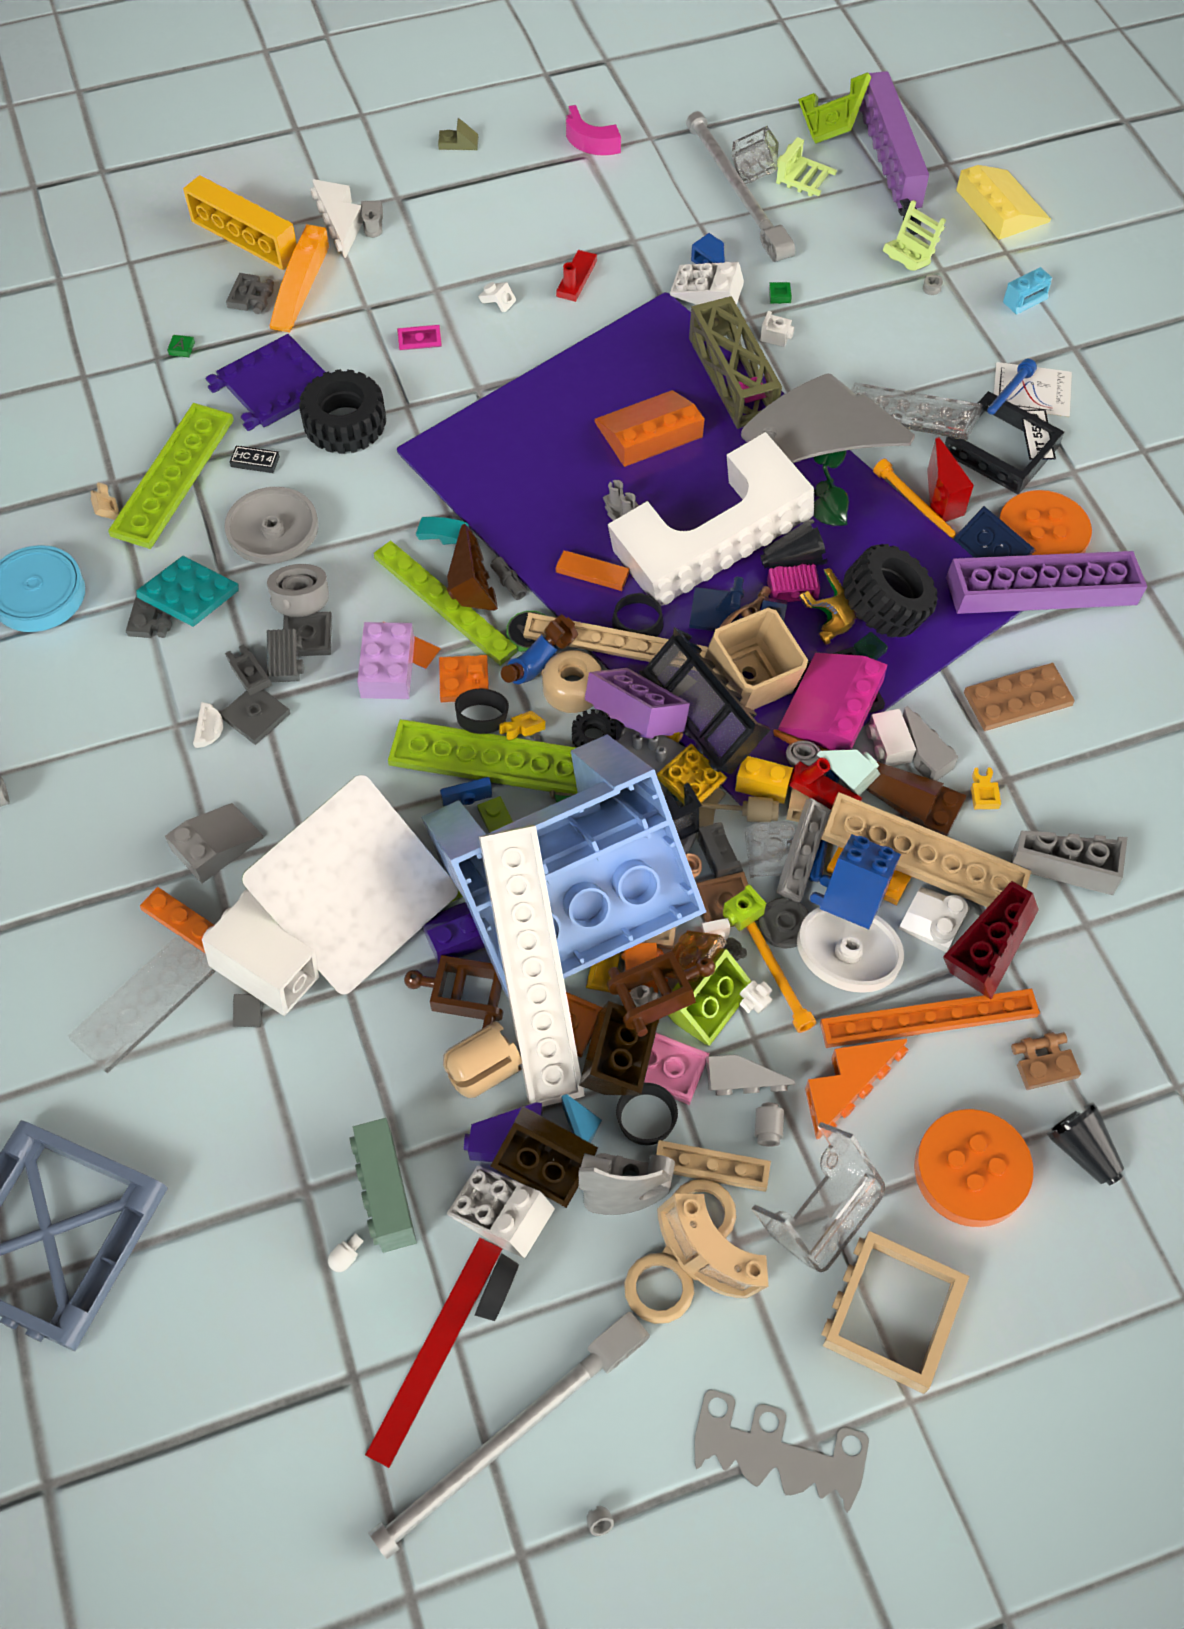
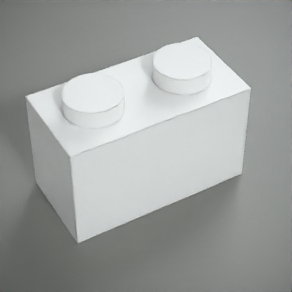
[866,709,916,767]

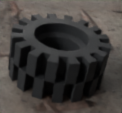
[572,709,616,748]

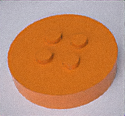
[999,490,1092,555]
[914,1109,1033,1227]

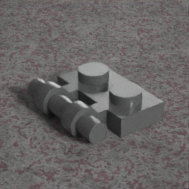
[226,273,274,314]
[126,593,172,638]

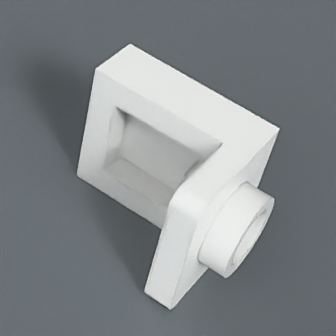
[478,282,516,312]

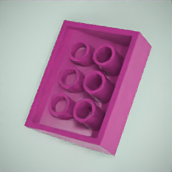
[778,653,888,751]

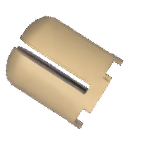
[443,1021,522,1098]

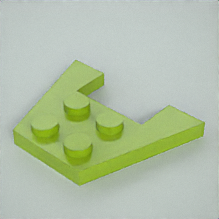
[798,72,871,143]

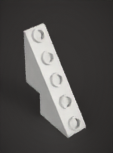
[310,179,363,258]

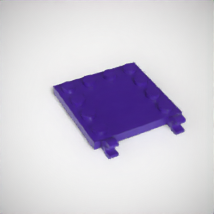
[205,334,325,431]

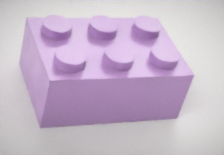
[357,622,415,699]

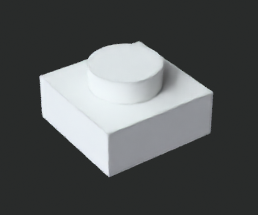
[701,918,731,944]

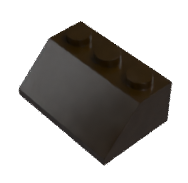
[579,1001,659,1095]
[490,1106,598,1208]

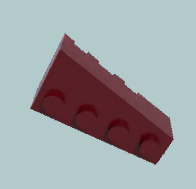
[943,881,1039,999]

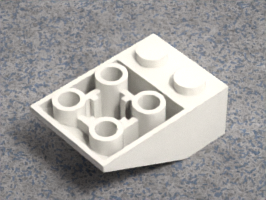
[670,262,744,305]
[447,1165,555,1258]

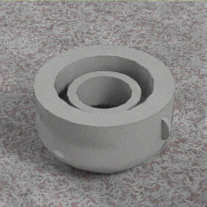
[267,564,329,617]

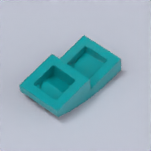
[416,517,469,545]

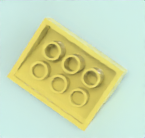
[956,165,1051,240]

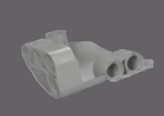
[579,1153,675,1215]

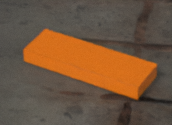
[556,550,629,591]

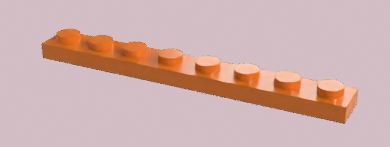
[820,988,1040,1048]

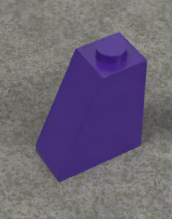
[464,1102,543,1162]

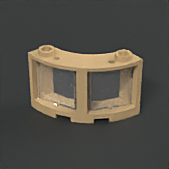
[657,1194,769,1298]

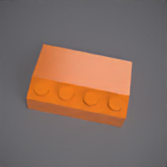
[595,390,704,467]

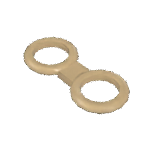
[624,1179,736,1324]

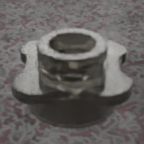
[716,937,747,962]

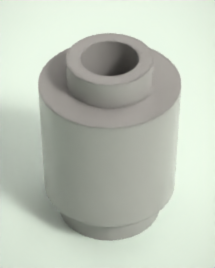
[755,1102,784,1147]

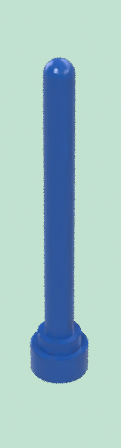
[987,358,1037,415]

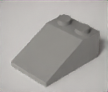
[165,803,264,884]

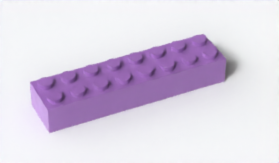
[859,71,929,208]
[946,551,1147,614]

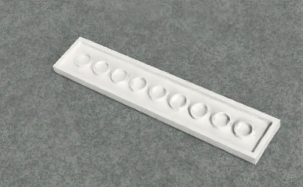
[479,825,585,1107]

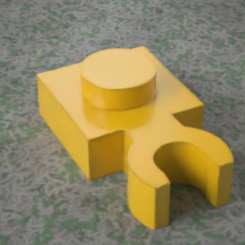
[499,711,545,740]
[971,767,1001,810]

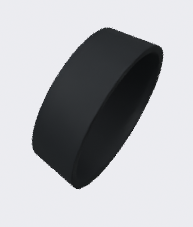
[612,593,664,637]
[455,689,509,734]
[616,1083,678,1146]
[474,1253,519,1321]

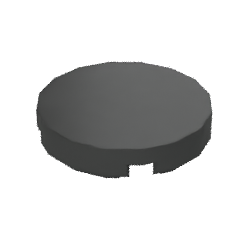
[758,898,809,949]

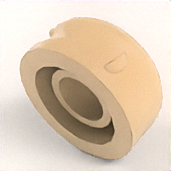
[541,650,602,713]

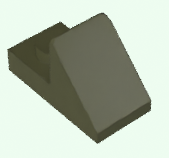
[438,118,479,150]

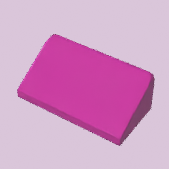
[397,325,442,350]

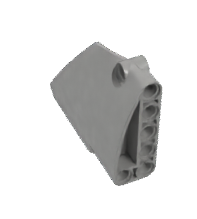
[741,373,915,463]

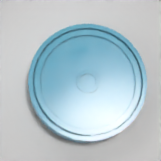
[0,545,86,632]

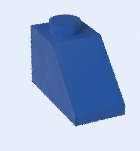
[691,233,725,264]

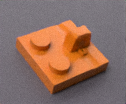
[439,655,489,703]

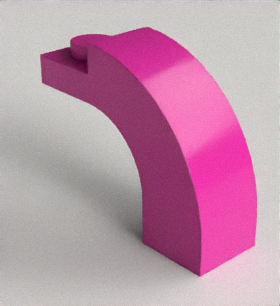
[566,105,621,155]

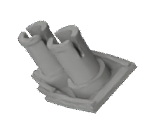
[603,480,639,521]

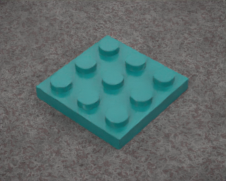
[136,556,239,627]

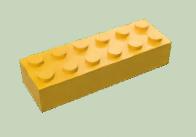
[183,175,297,270]

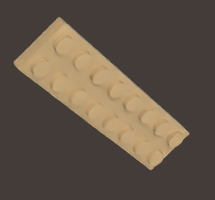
[821,792,1031,907]

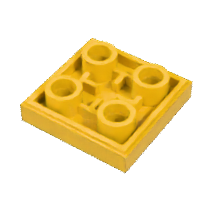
[656,744,727,805]

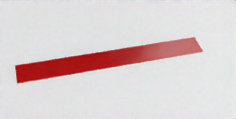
[365,1238,502,1468]

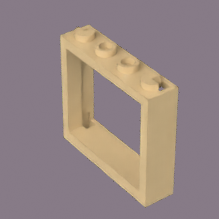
[821,1231,970,1394]

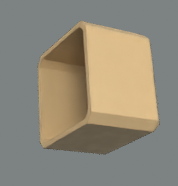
[704,608,808,710]

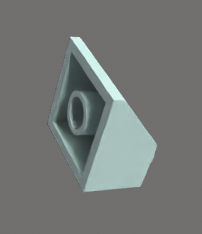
[817,750,880,796]

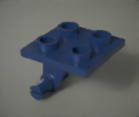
[689,577,744,631]

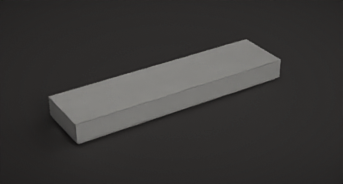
[776,798,831,903]

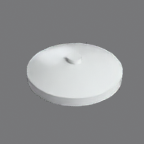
[797,907,904,992]

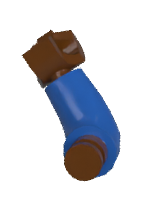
[501,614,578,684]

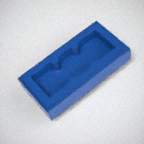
[440,777,492,807]

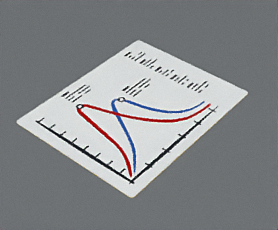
[994,362,1072,417]

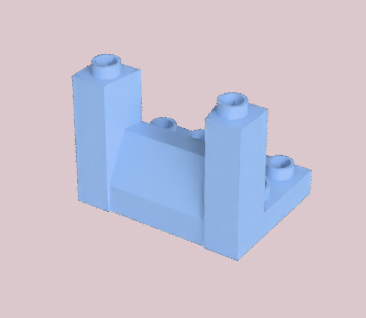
[421,734,706,999]

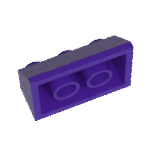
[422,902,485,965]

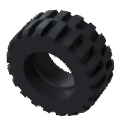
[299,369,386,454]
[843,544,938,638]

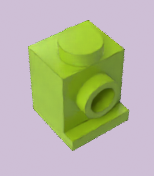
[723,884,766,932]

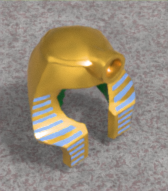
[799,568,857,645]

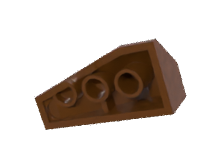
[447,524,498,611]

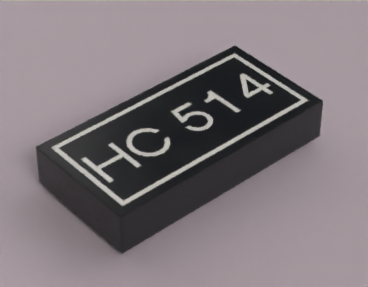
[229,445,280,473]

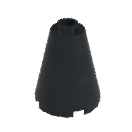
[760,519,828,569]
[1046,1102,1124,1186]

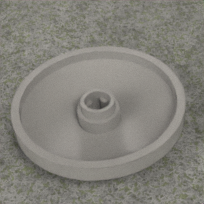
[225,487,318,564]

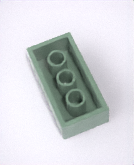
[349,1118,417,1253]

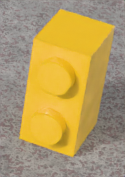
[735,756,793,804]

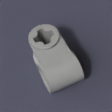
[361,200,383,238]

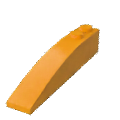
[270,224,329,333]

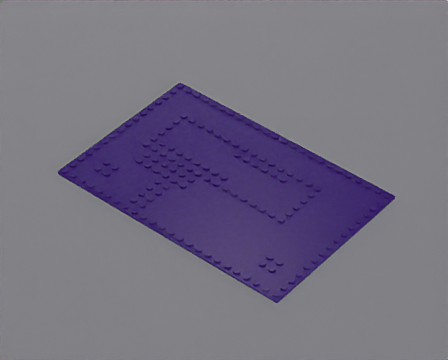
[397,292,1023,806]

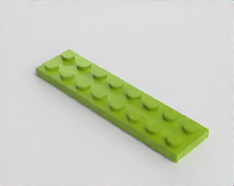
[108,403,234,549]
[388,719,578,794]

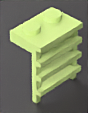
[776,137,837,197]
[883,200,946,271]

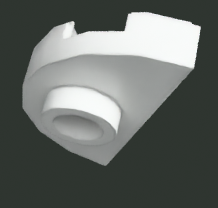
[193,702,223,748]

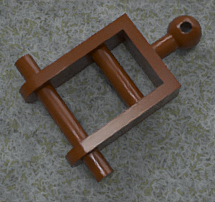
[607,951,716,1037]
[404,955,504,1029]

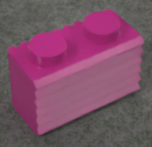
[767,564,820,602]

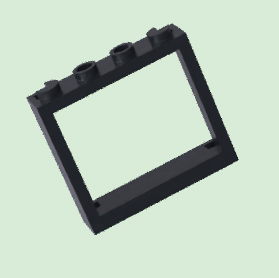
[945,391,1064,494]

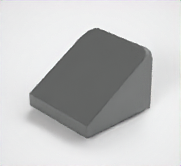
[233,994,264,1027]

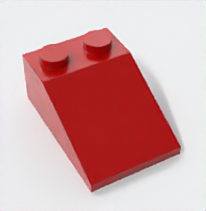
[927,437,974,522]

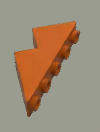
[805,1038,909,1139]

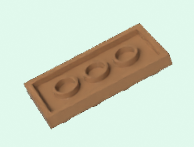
[964,663,1075,731]

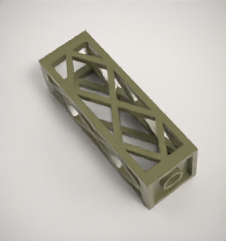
[689,296,782,429]

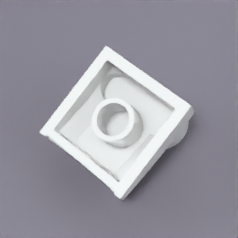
[899,886,970,952]

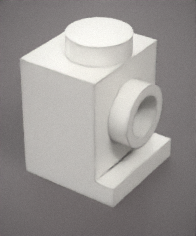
[760,311,794,347]

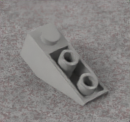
[902,706,958,781]
[706,1055,795,1096]

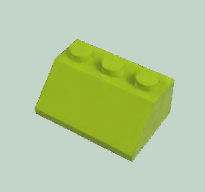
[668,946,752,1046]

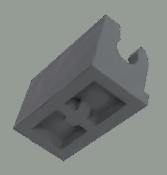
[697,822,743,878]

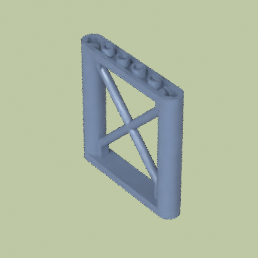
[0,1120,168,1351]

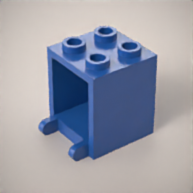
[810,834,901,930]

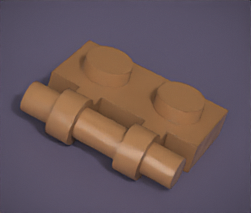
[1011,1032,1081,1090]

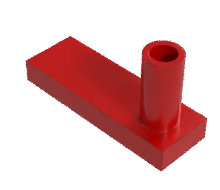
[556,250,597,302]
[788,758,862,809]

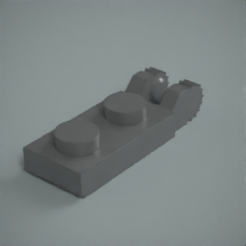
[225,644,272,695]

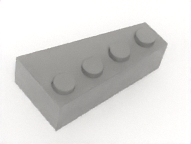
[1011,831,1128,895]

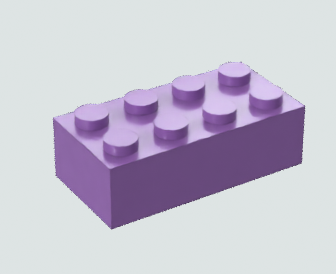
[585,668,690,739]

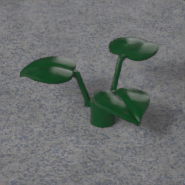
[813,450,849,526]

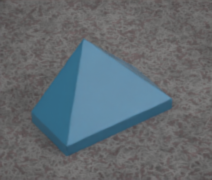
[561,1094,602,1143]

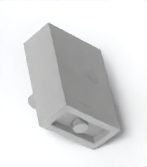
[618,727,686,797]

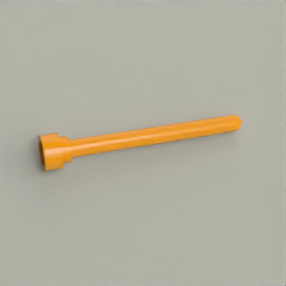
[873,458,956,539]
[746,921,817,1033]

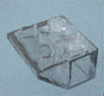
[732,126,779,184]

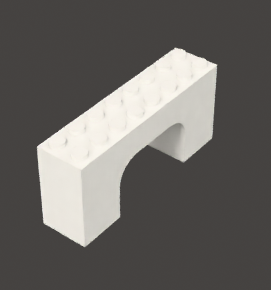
[608,432,814,606]
[202,889,319,1016]

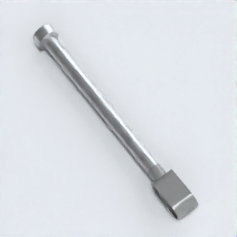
[686,111,795,262]
[368,1312,650,1559]

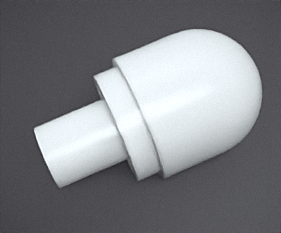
[328,1233,364,1272]

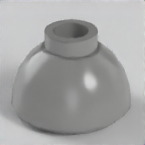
[786,741,821,768]

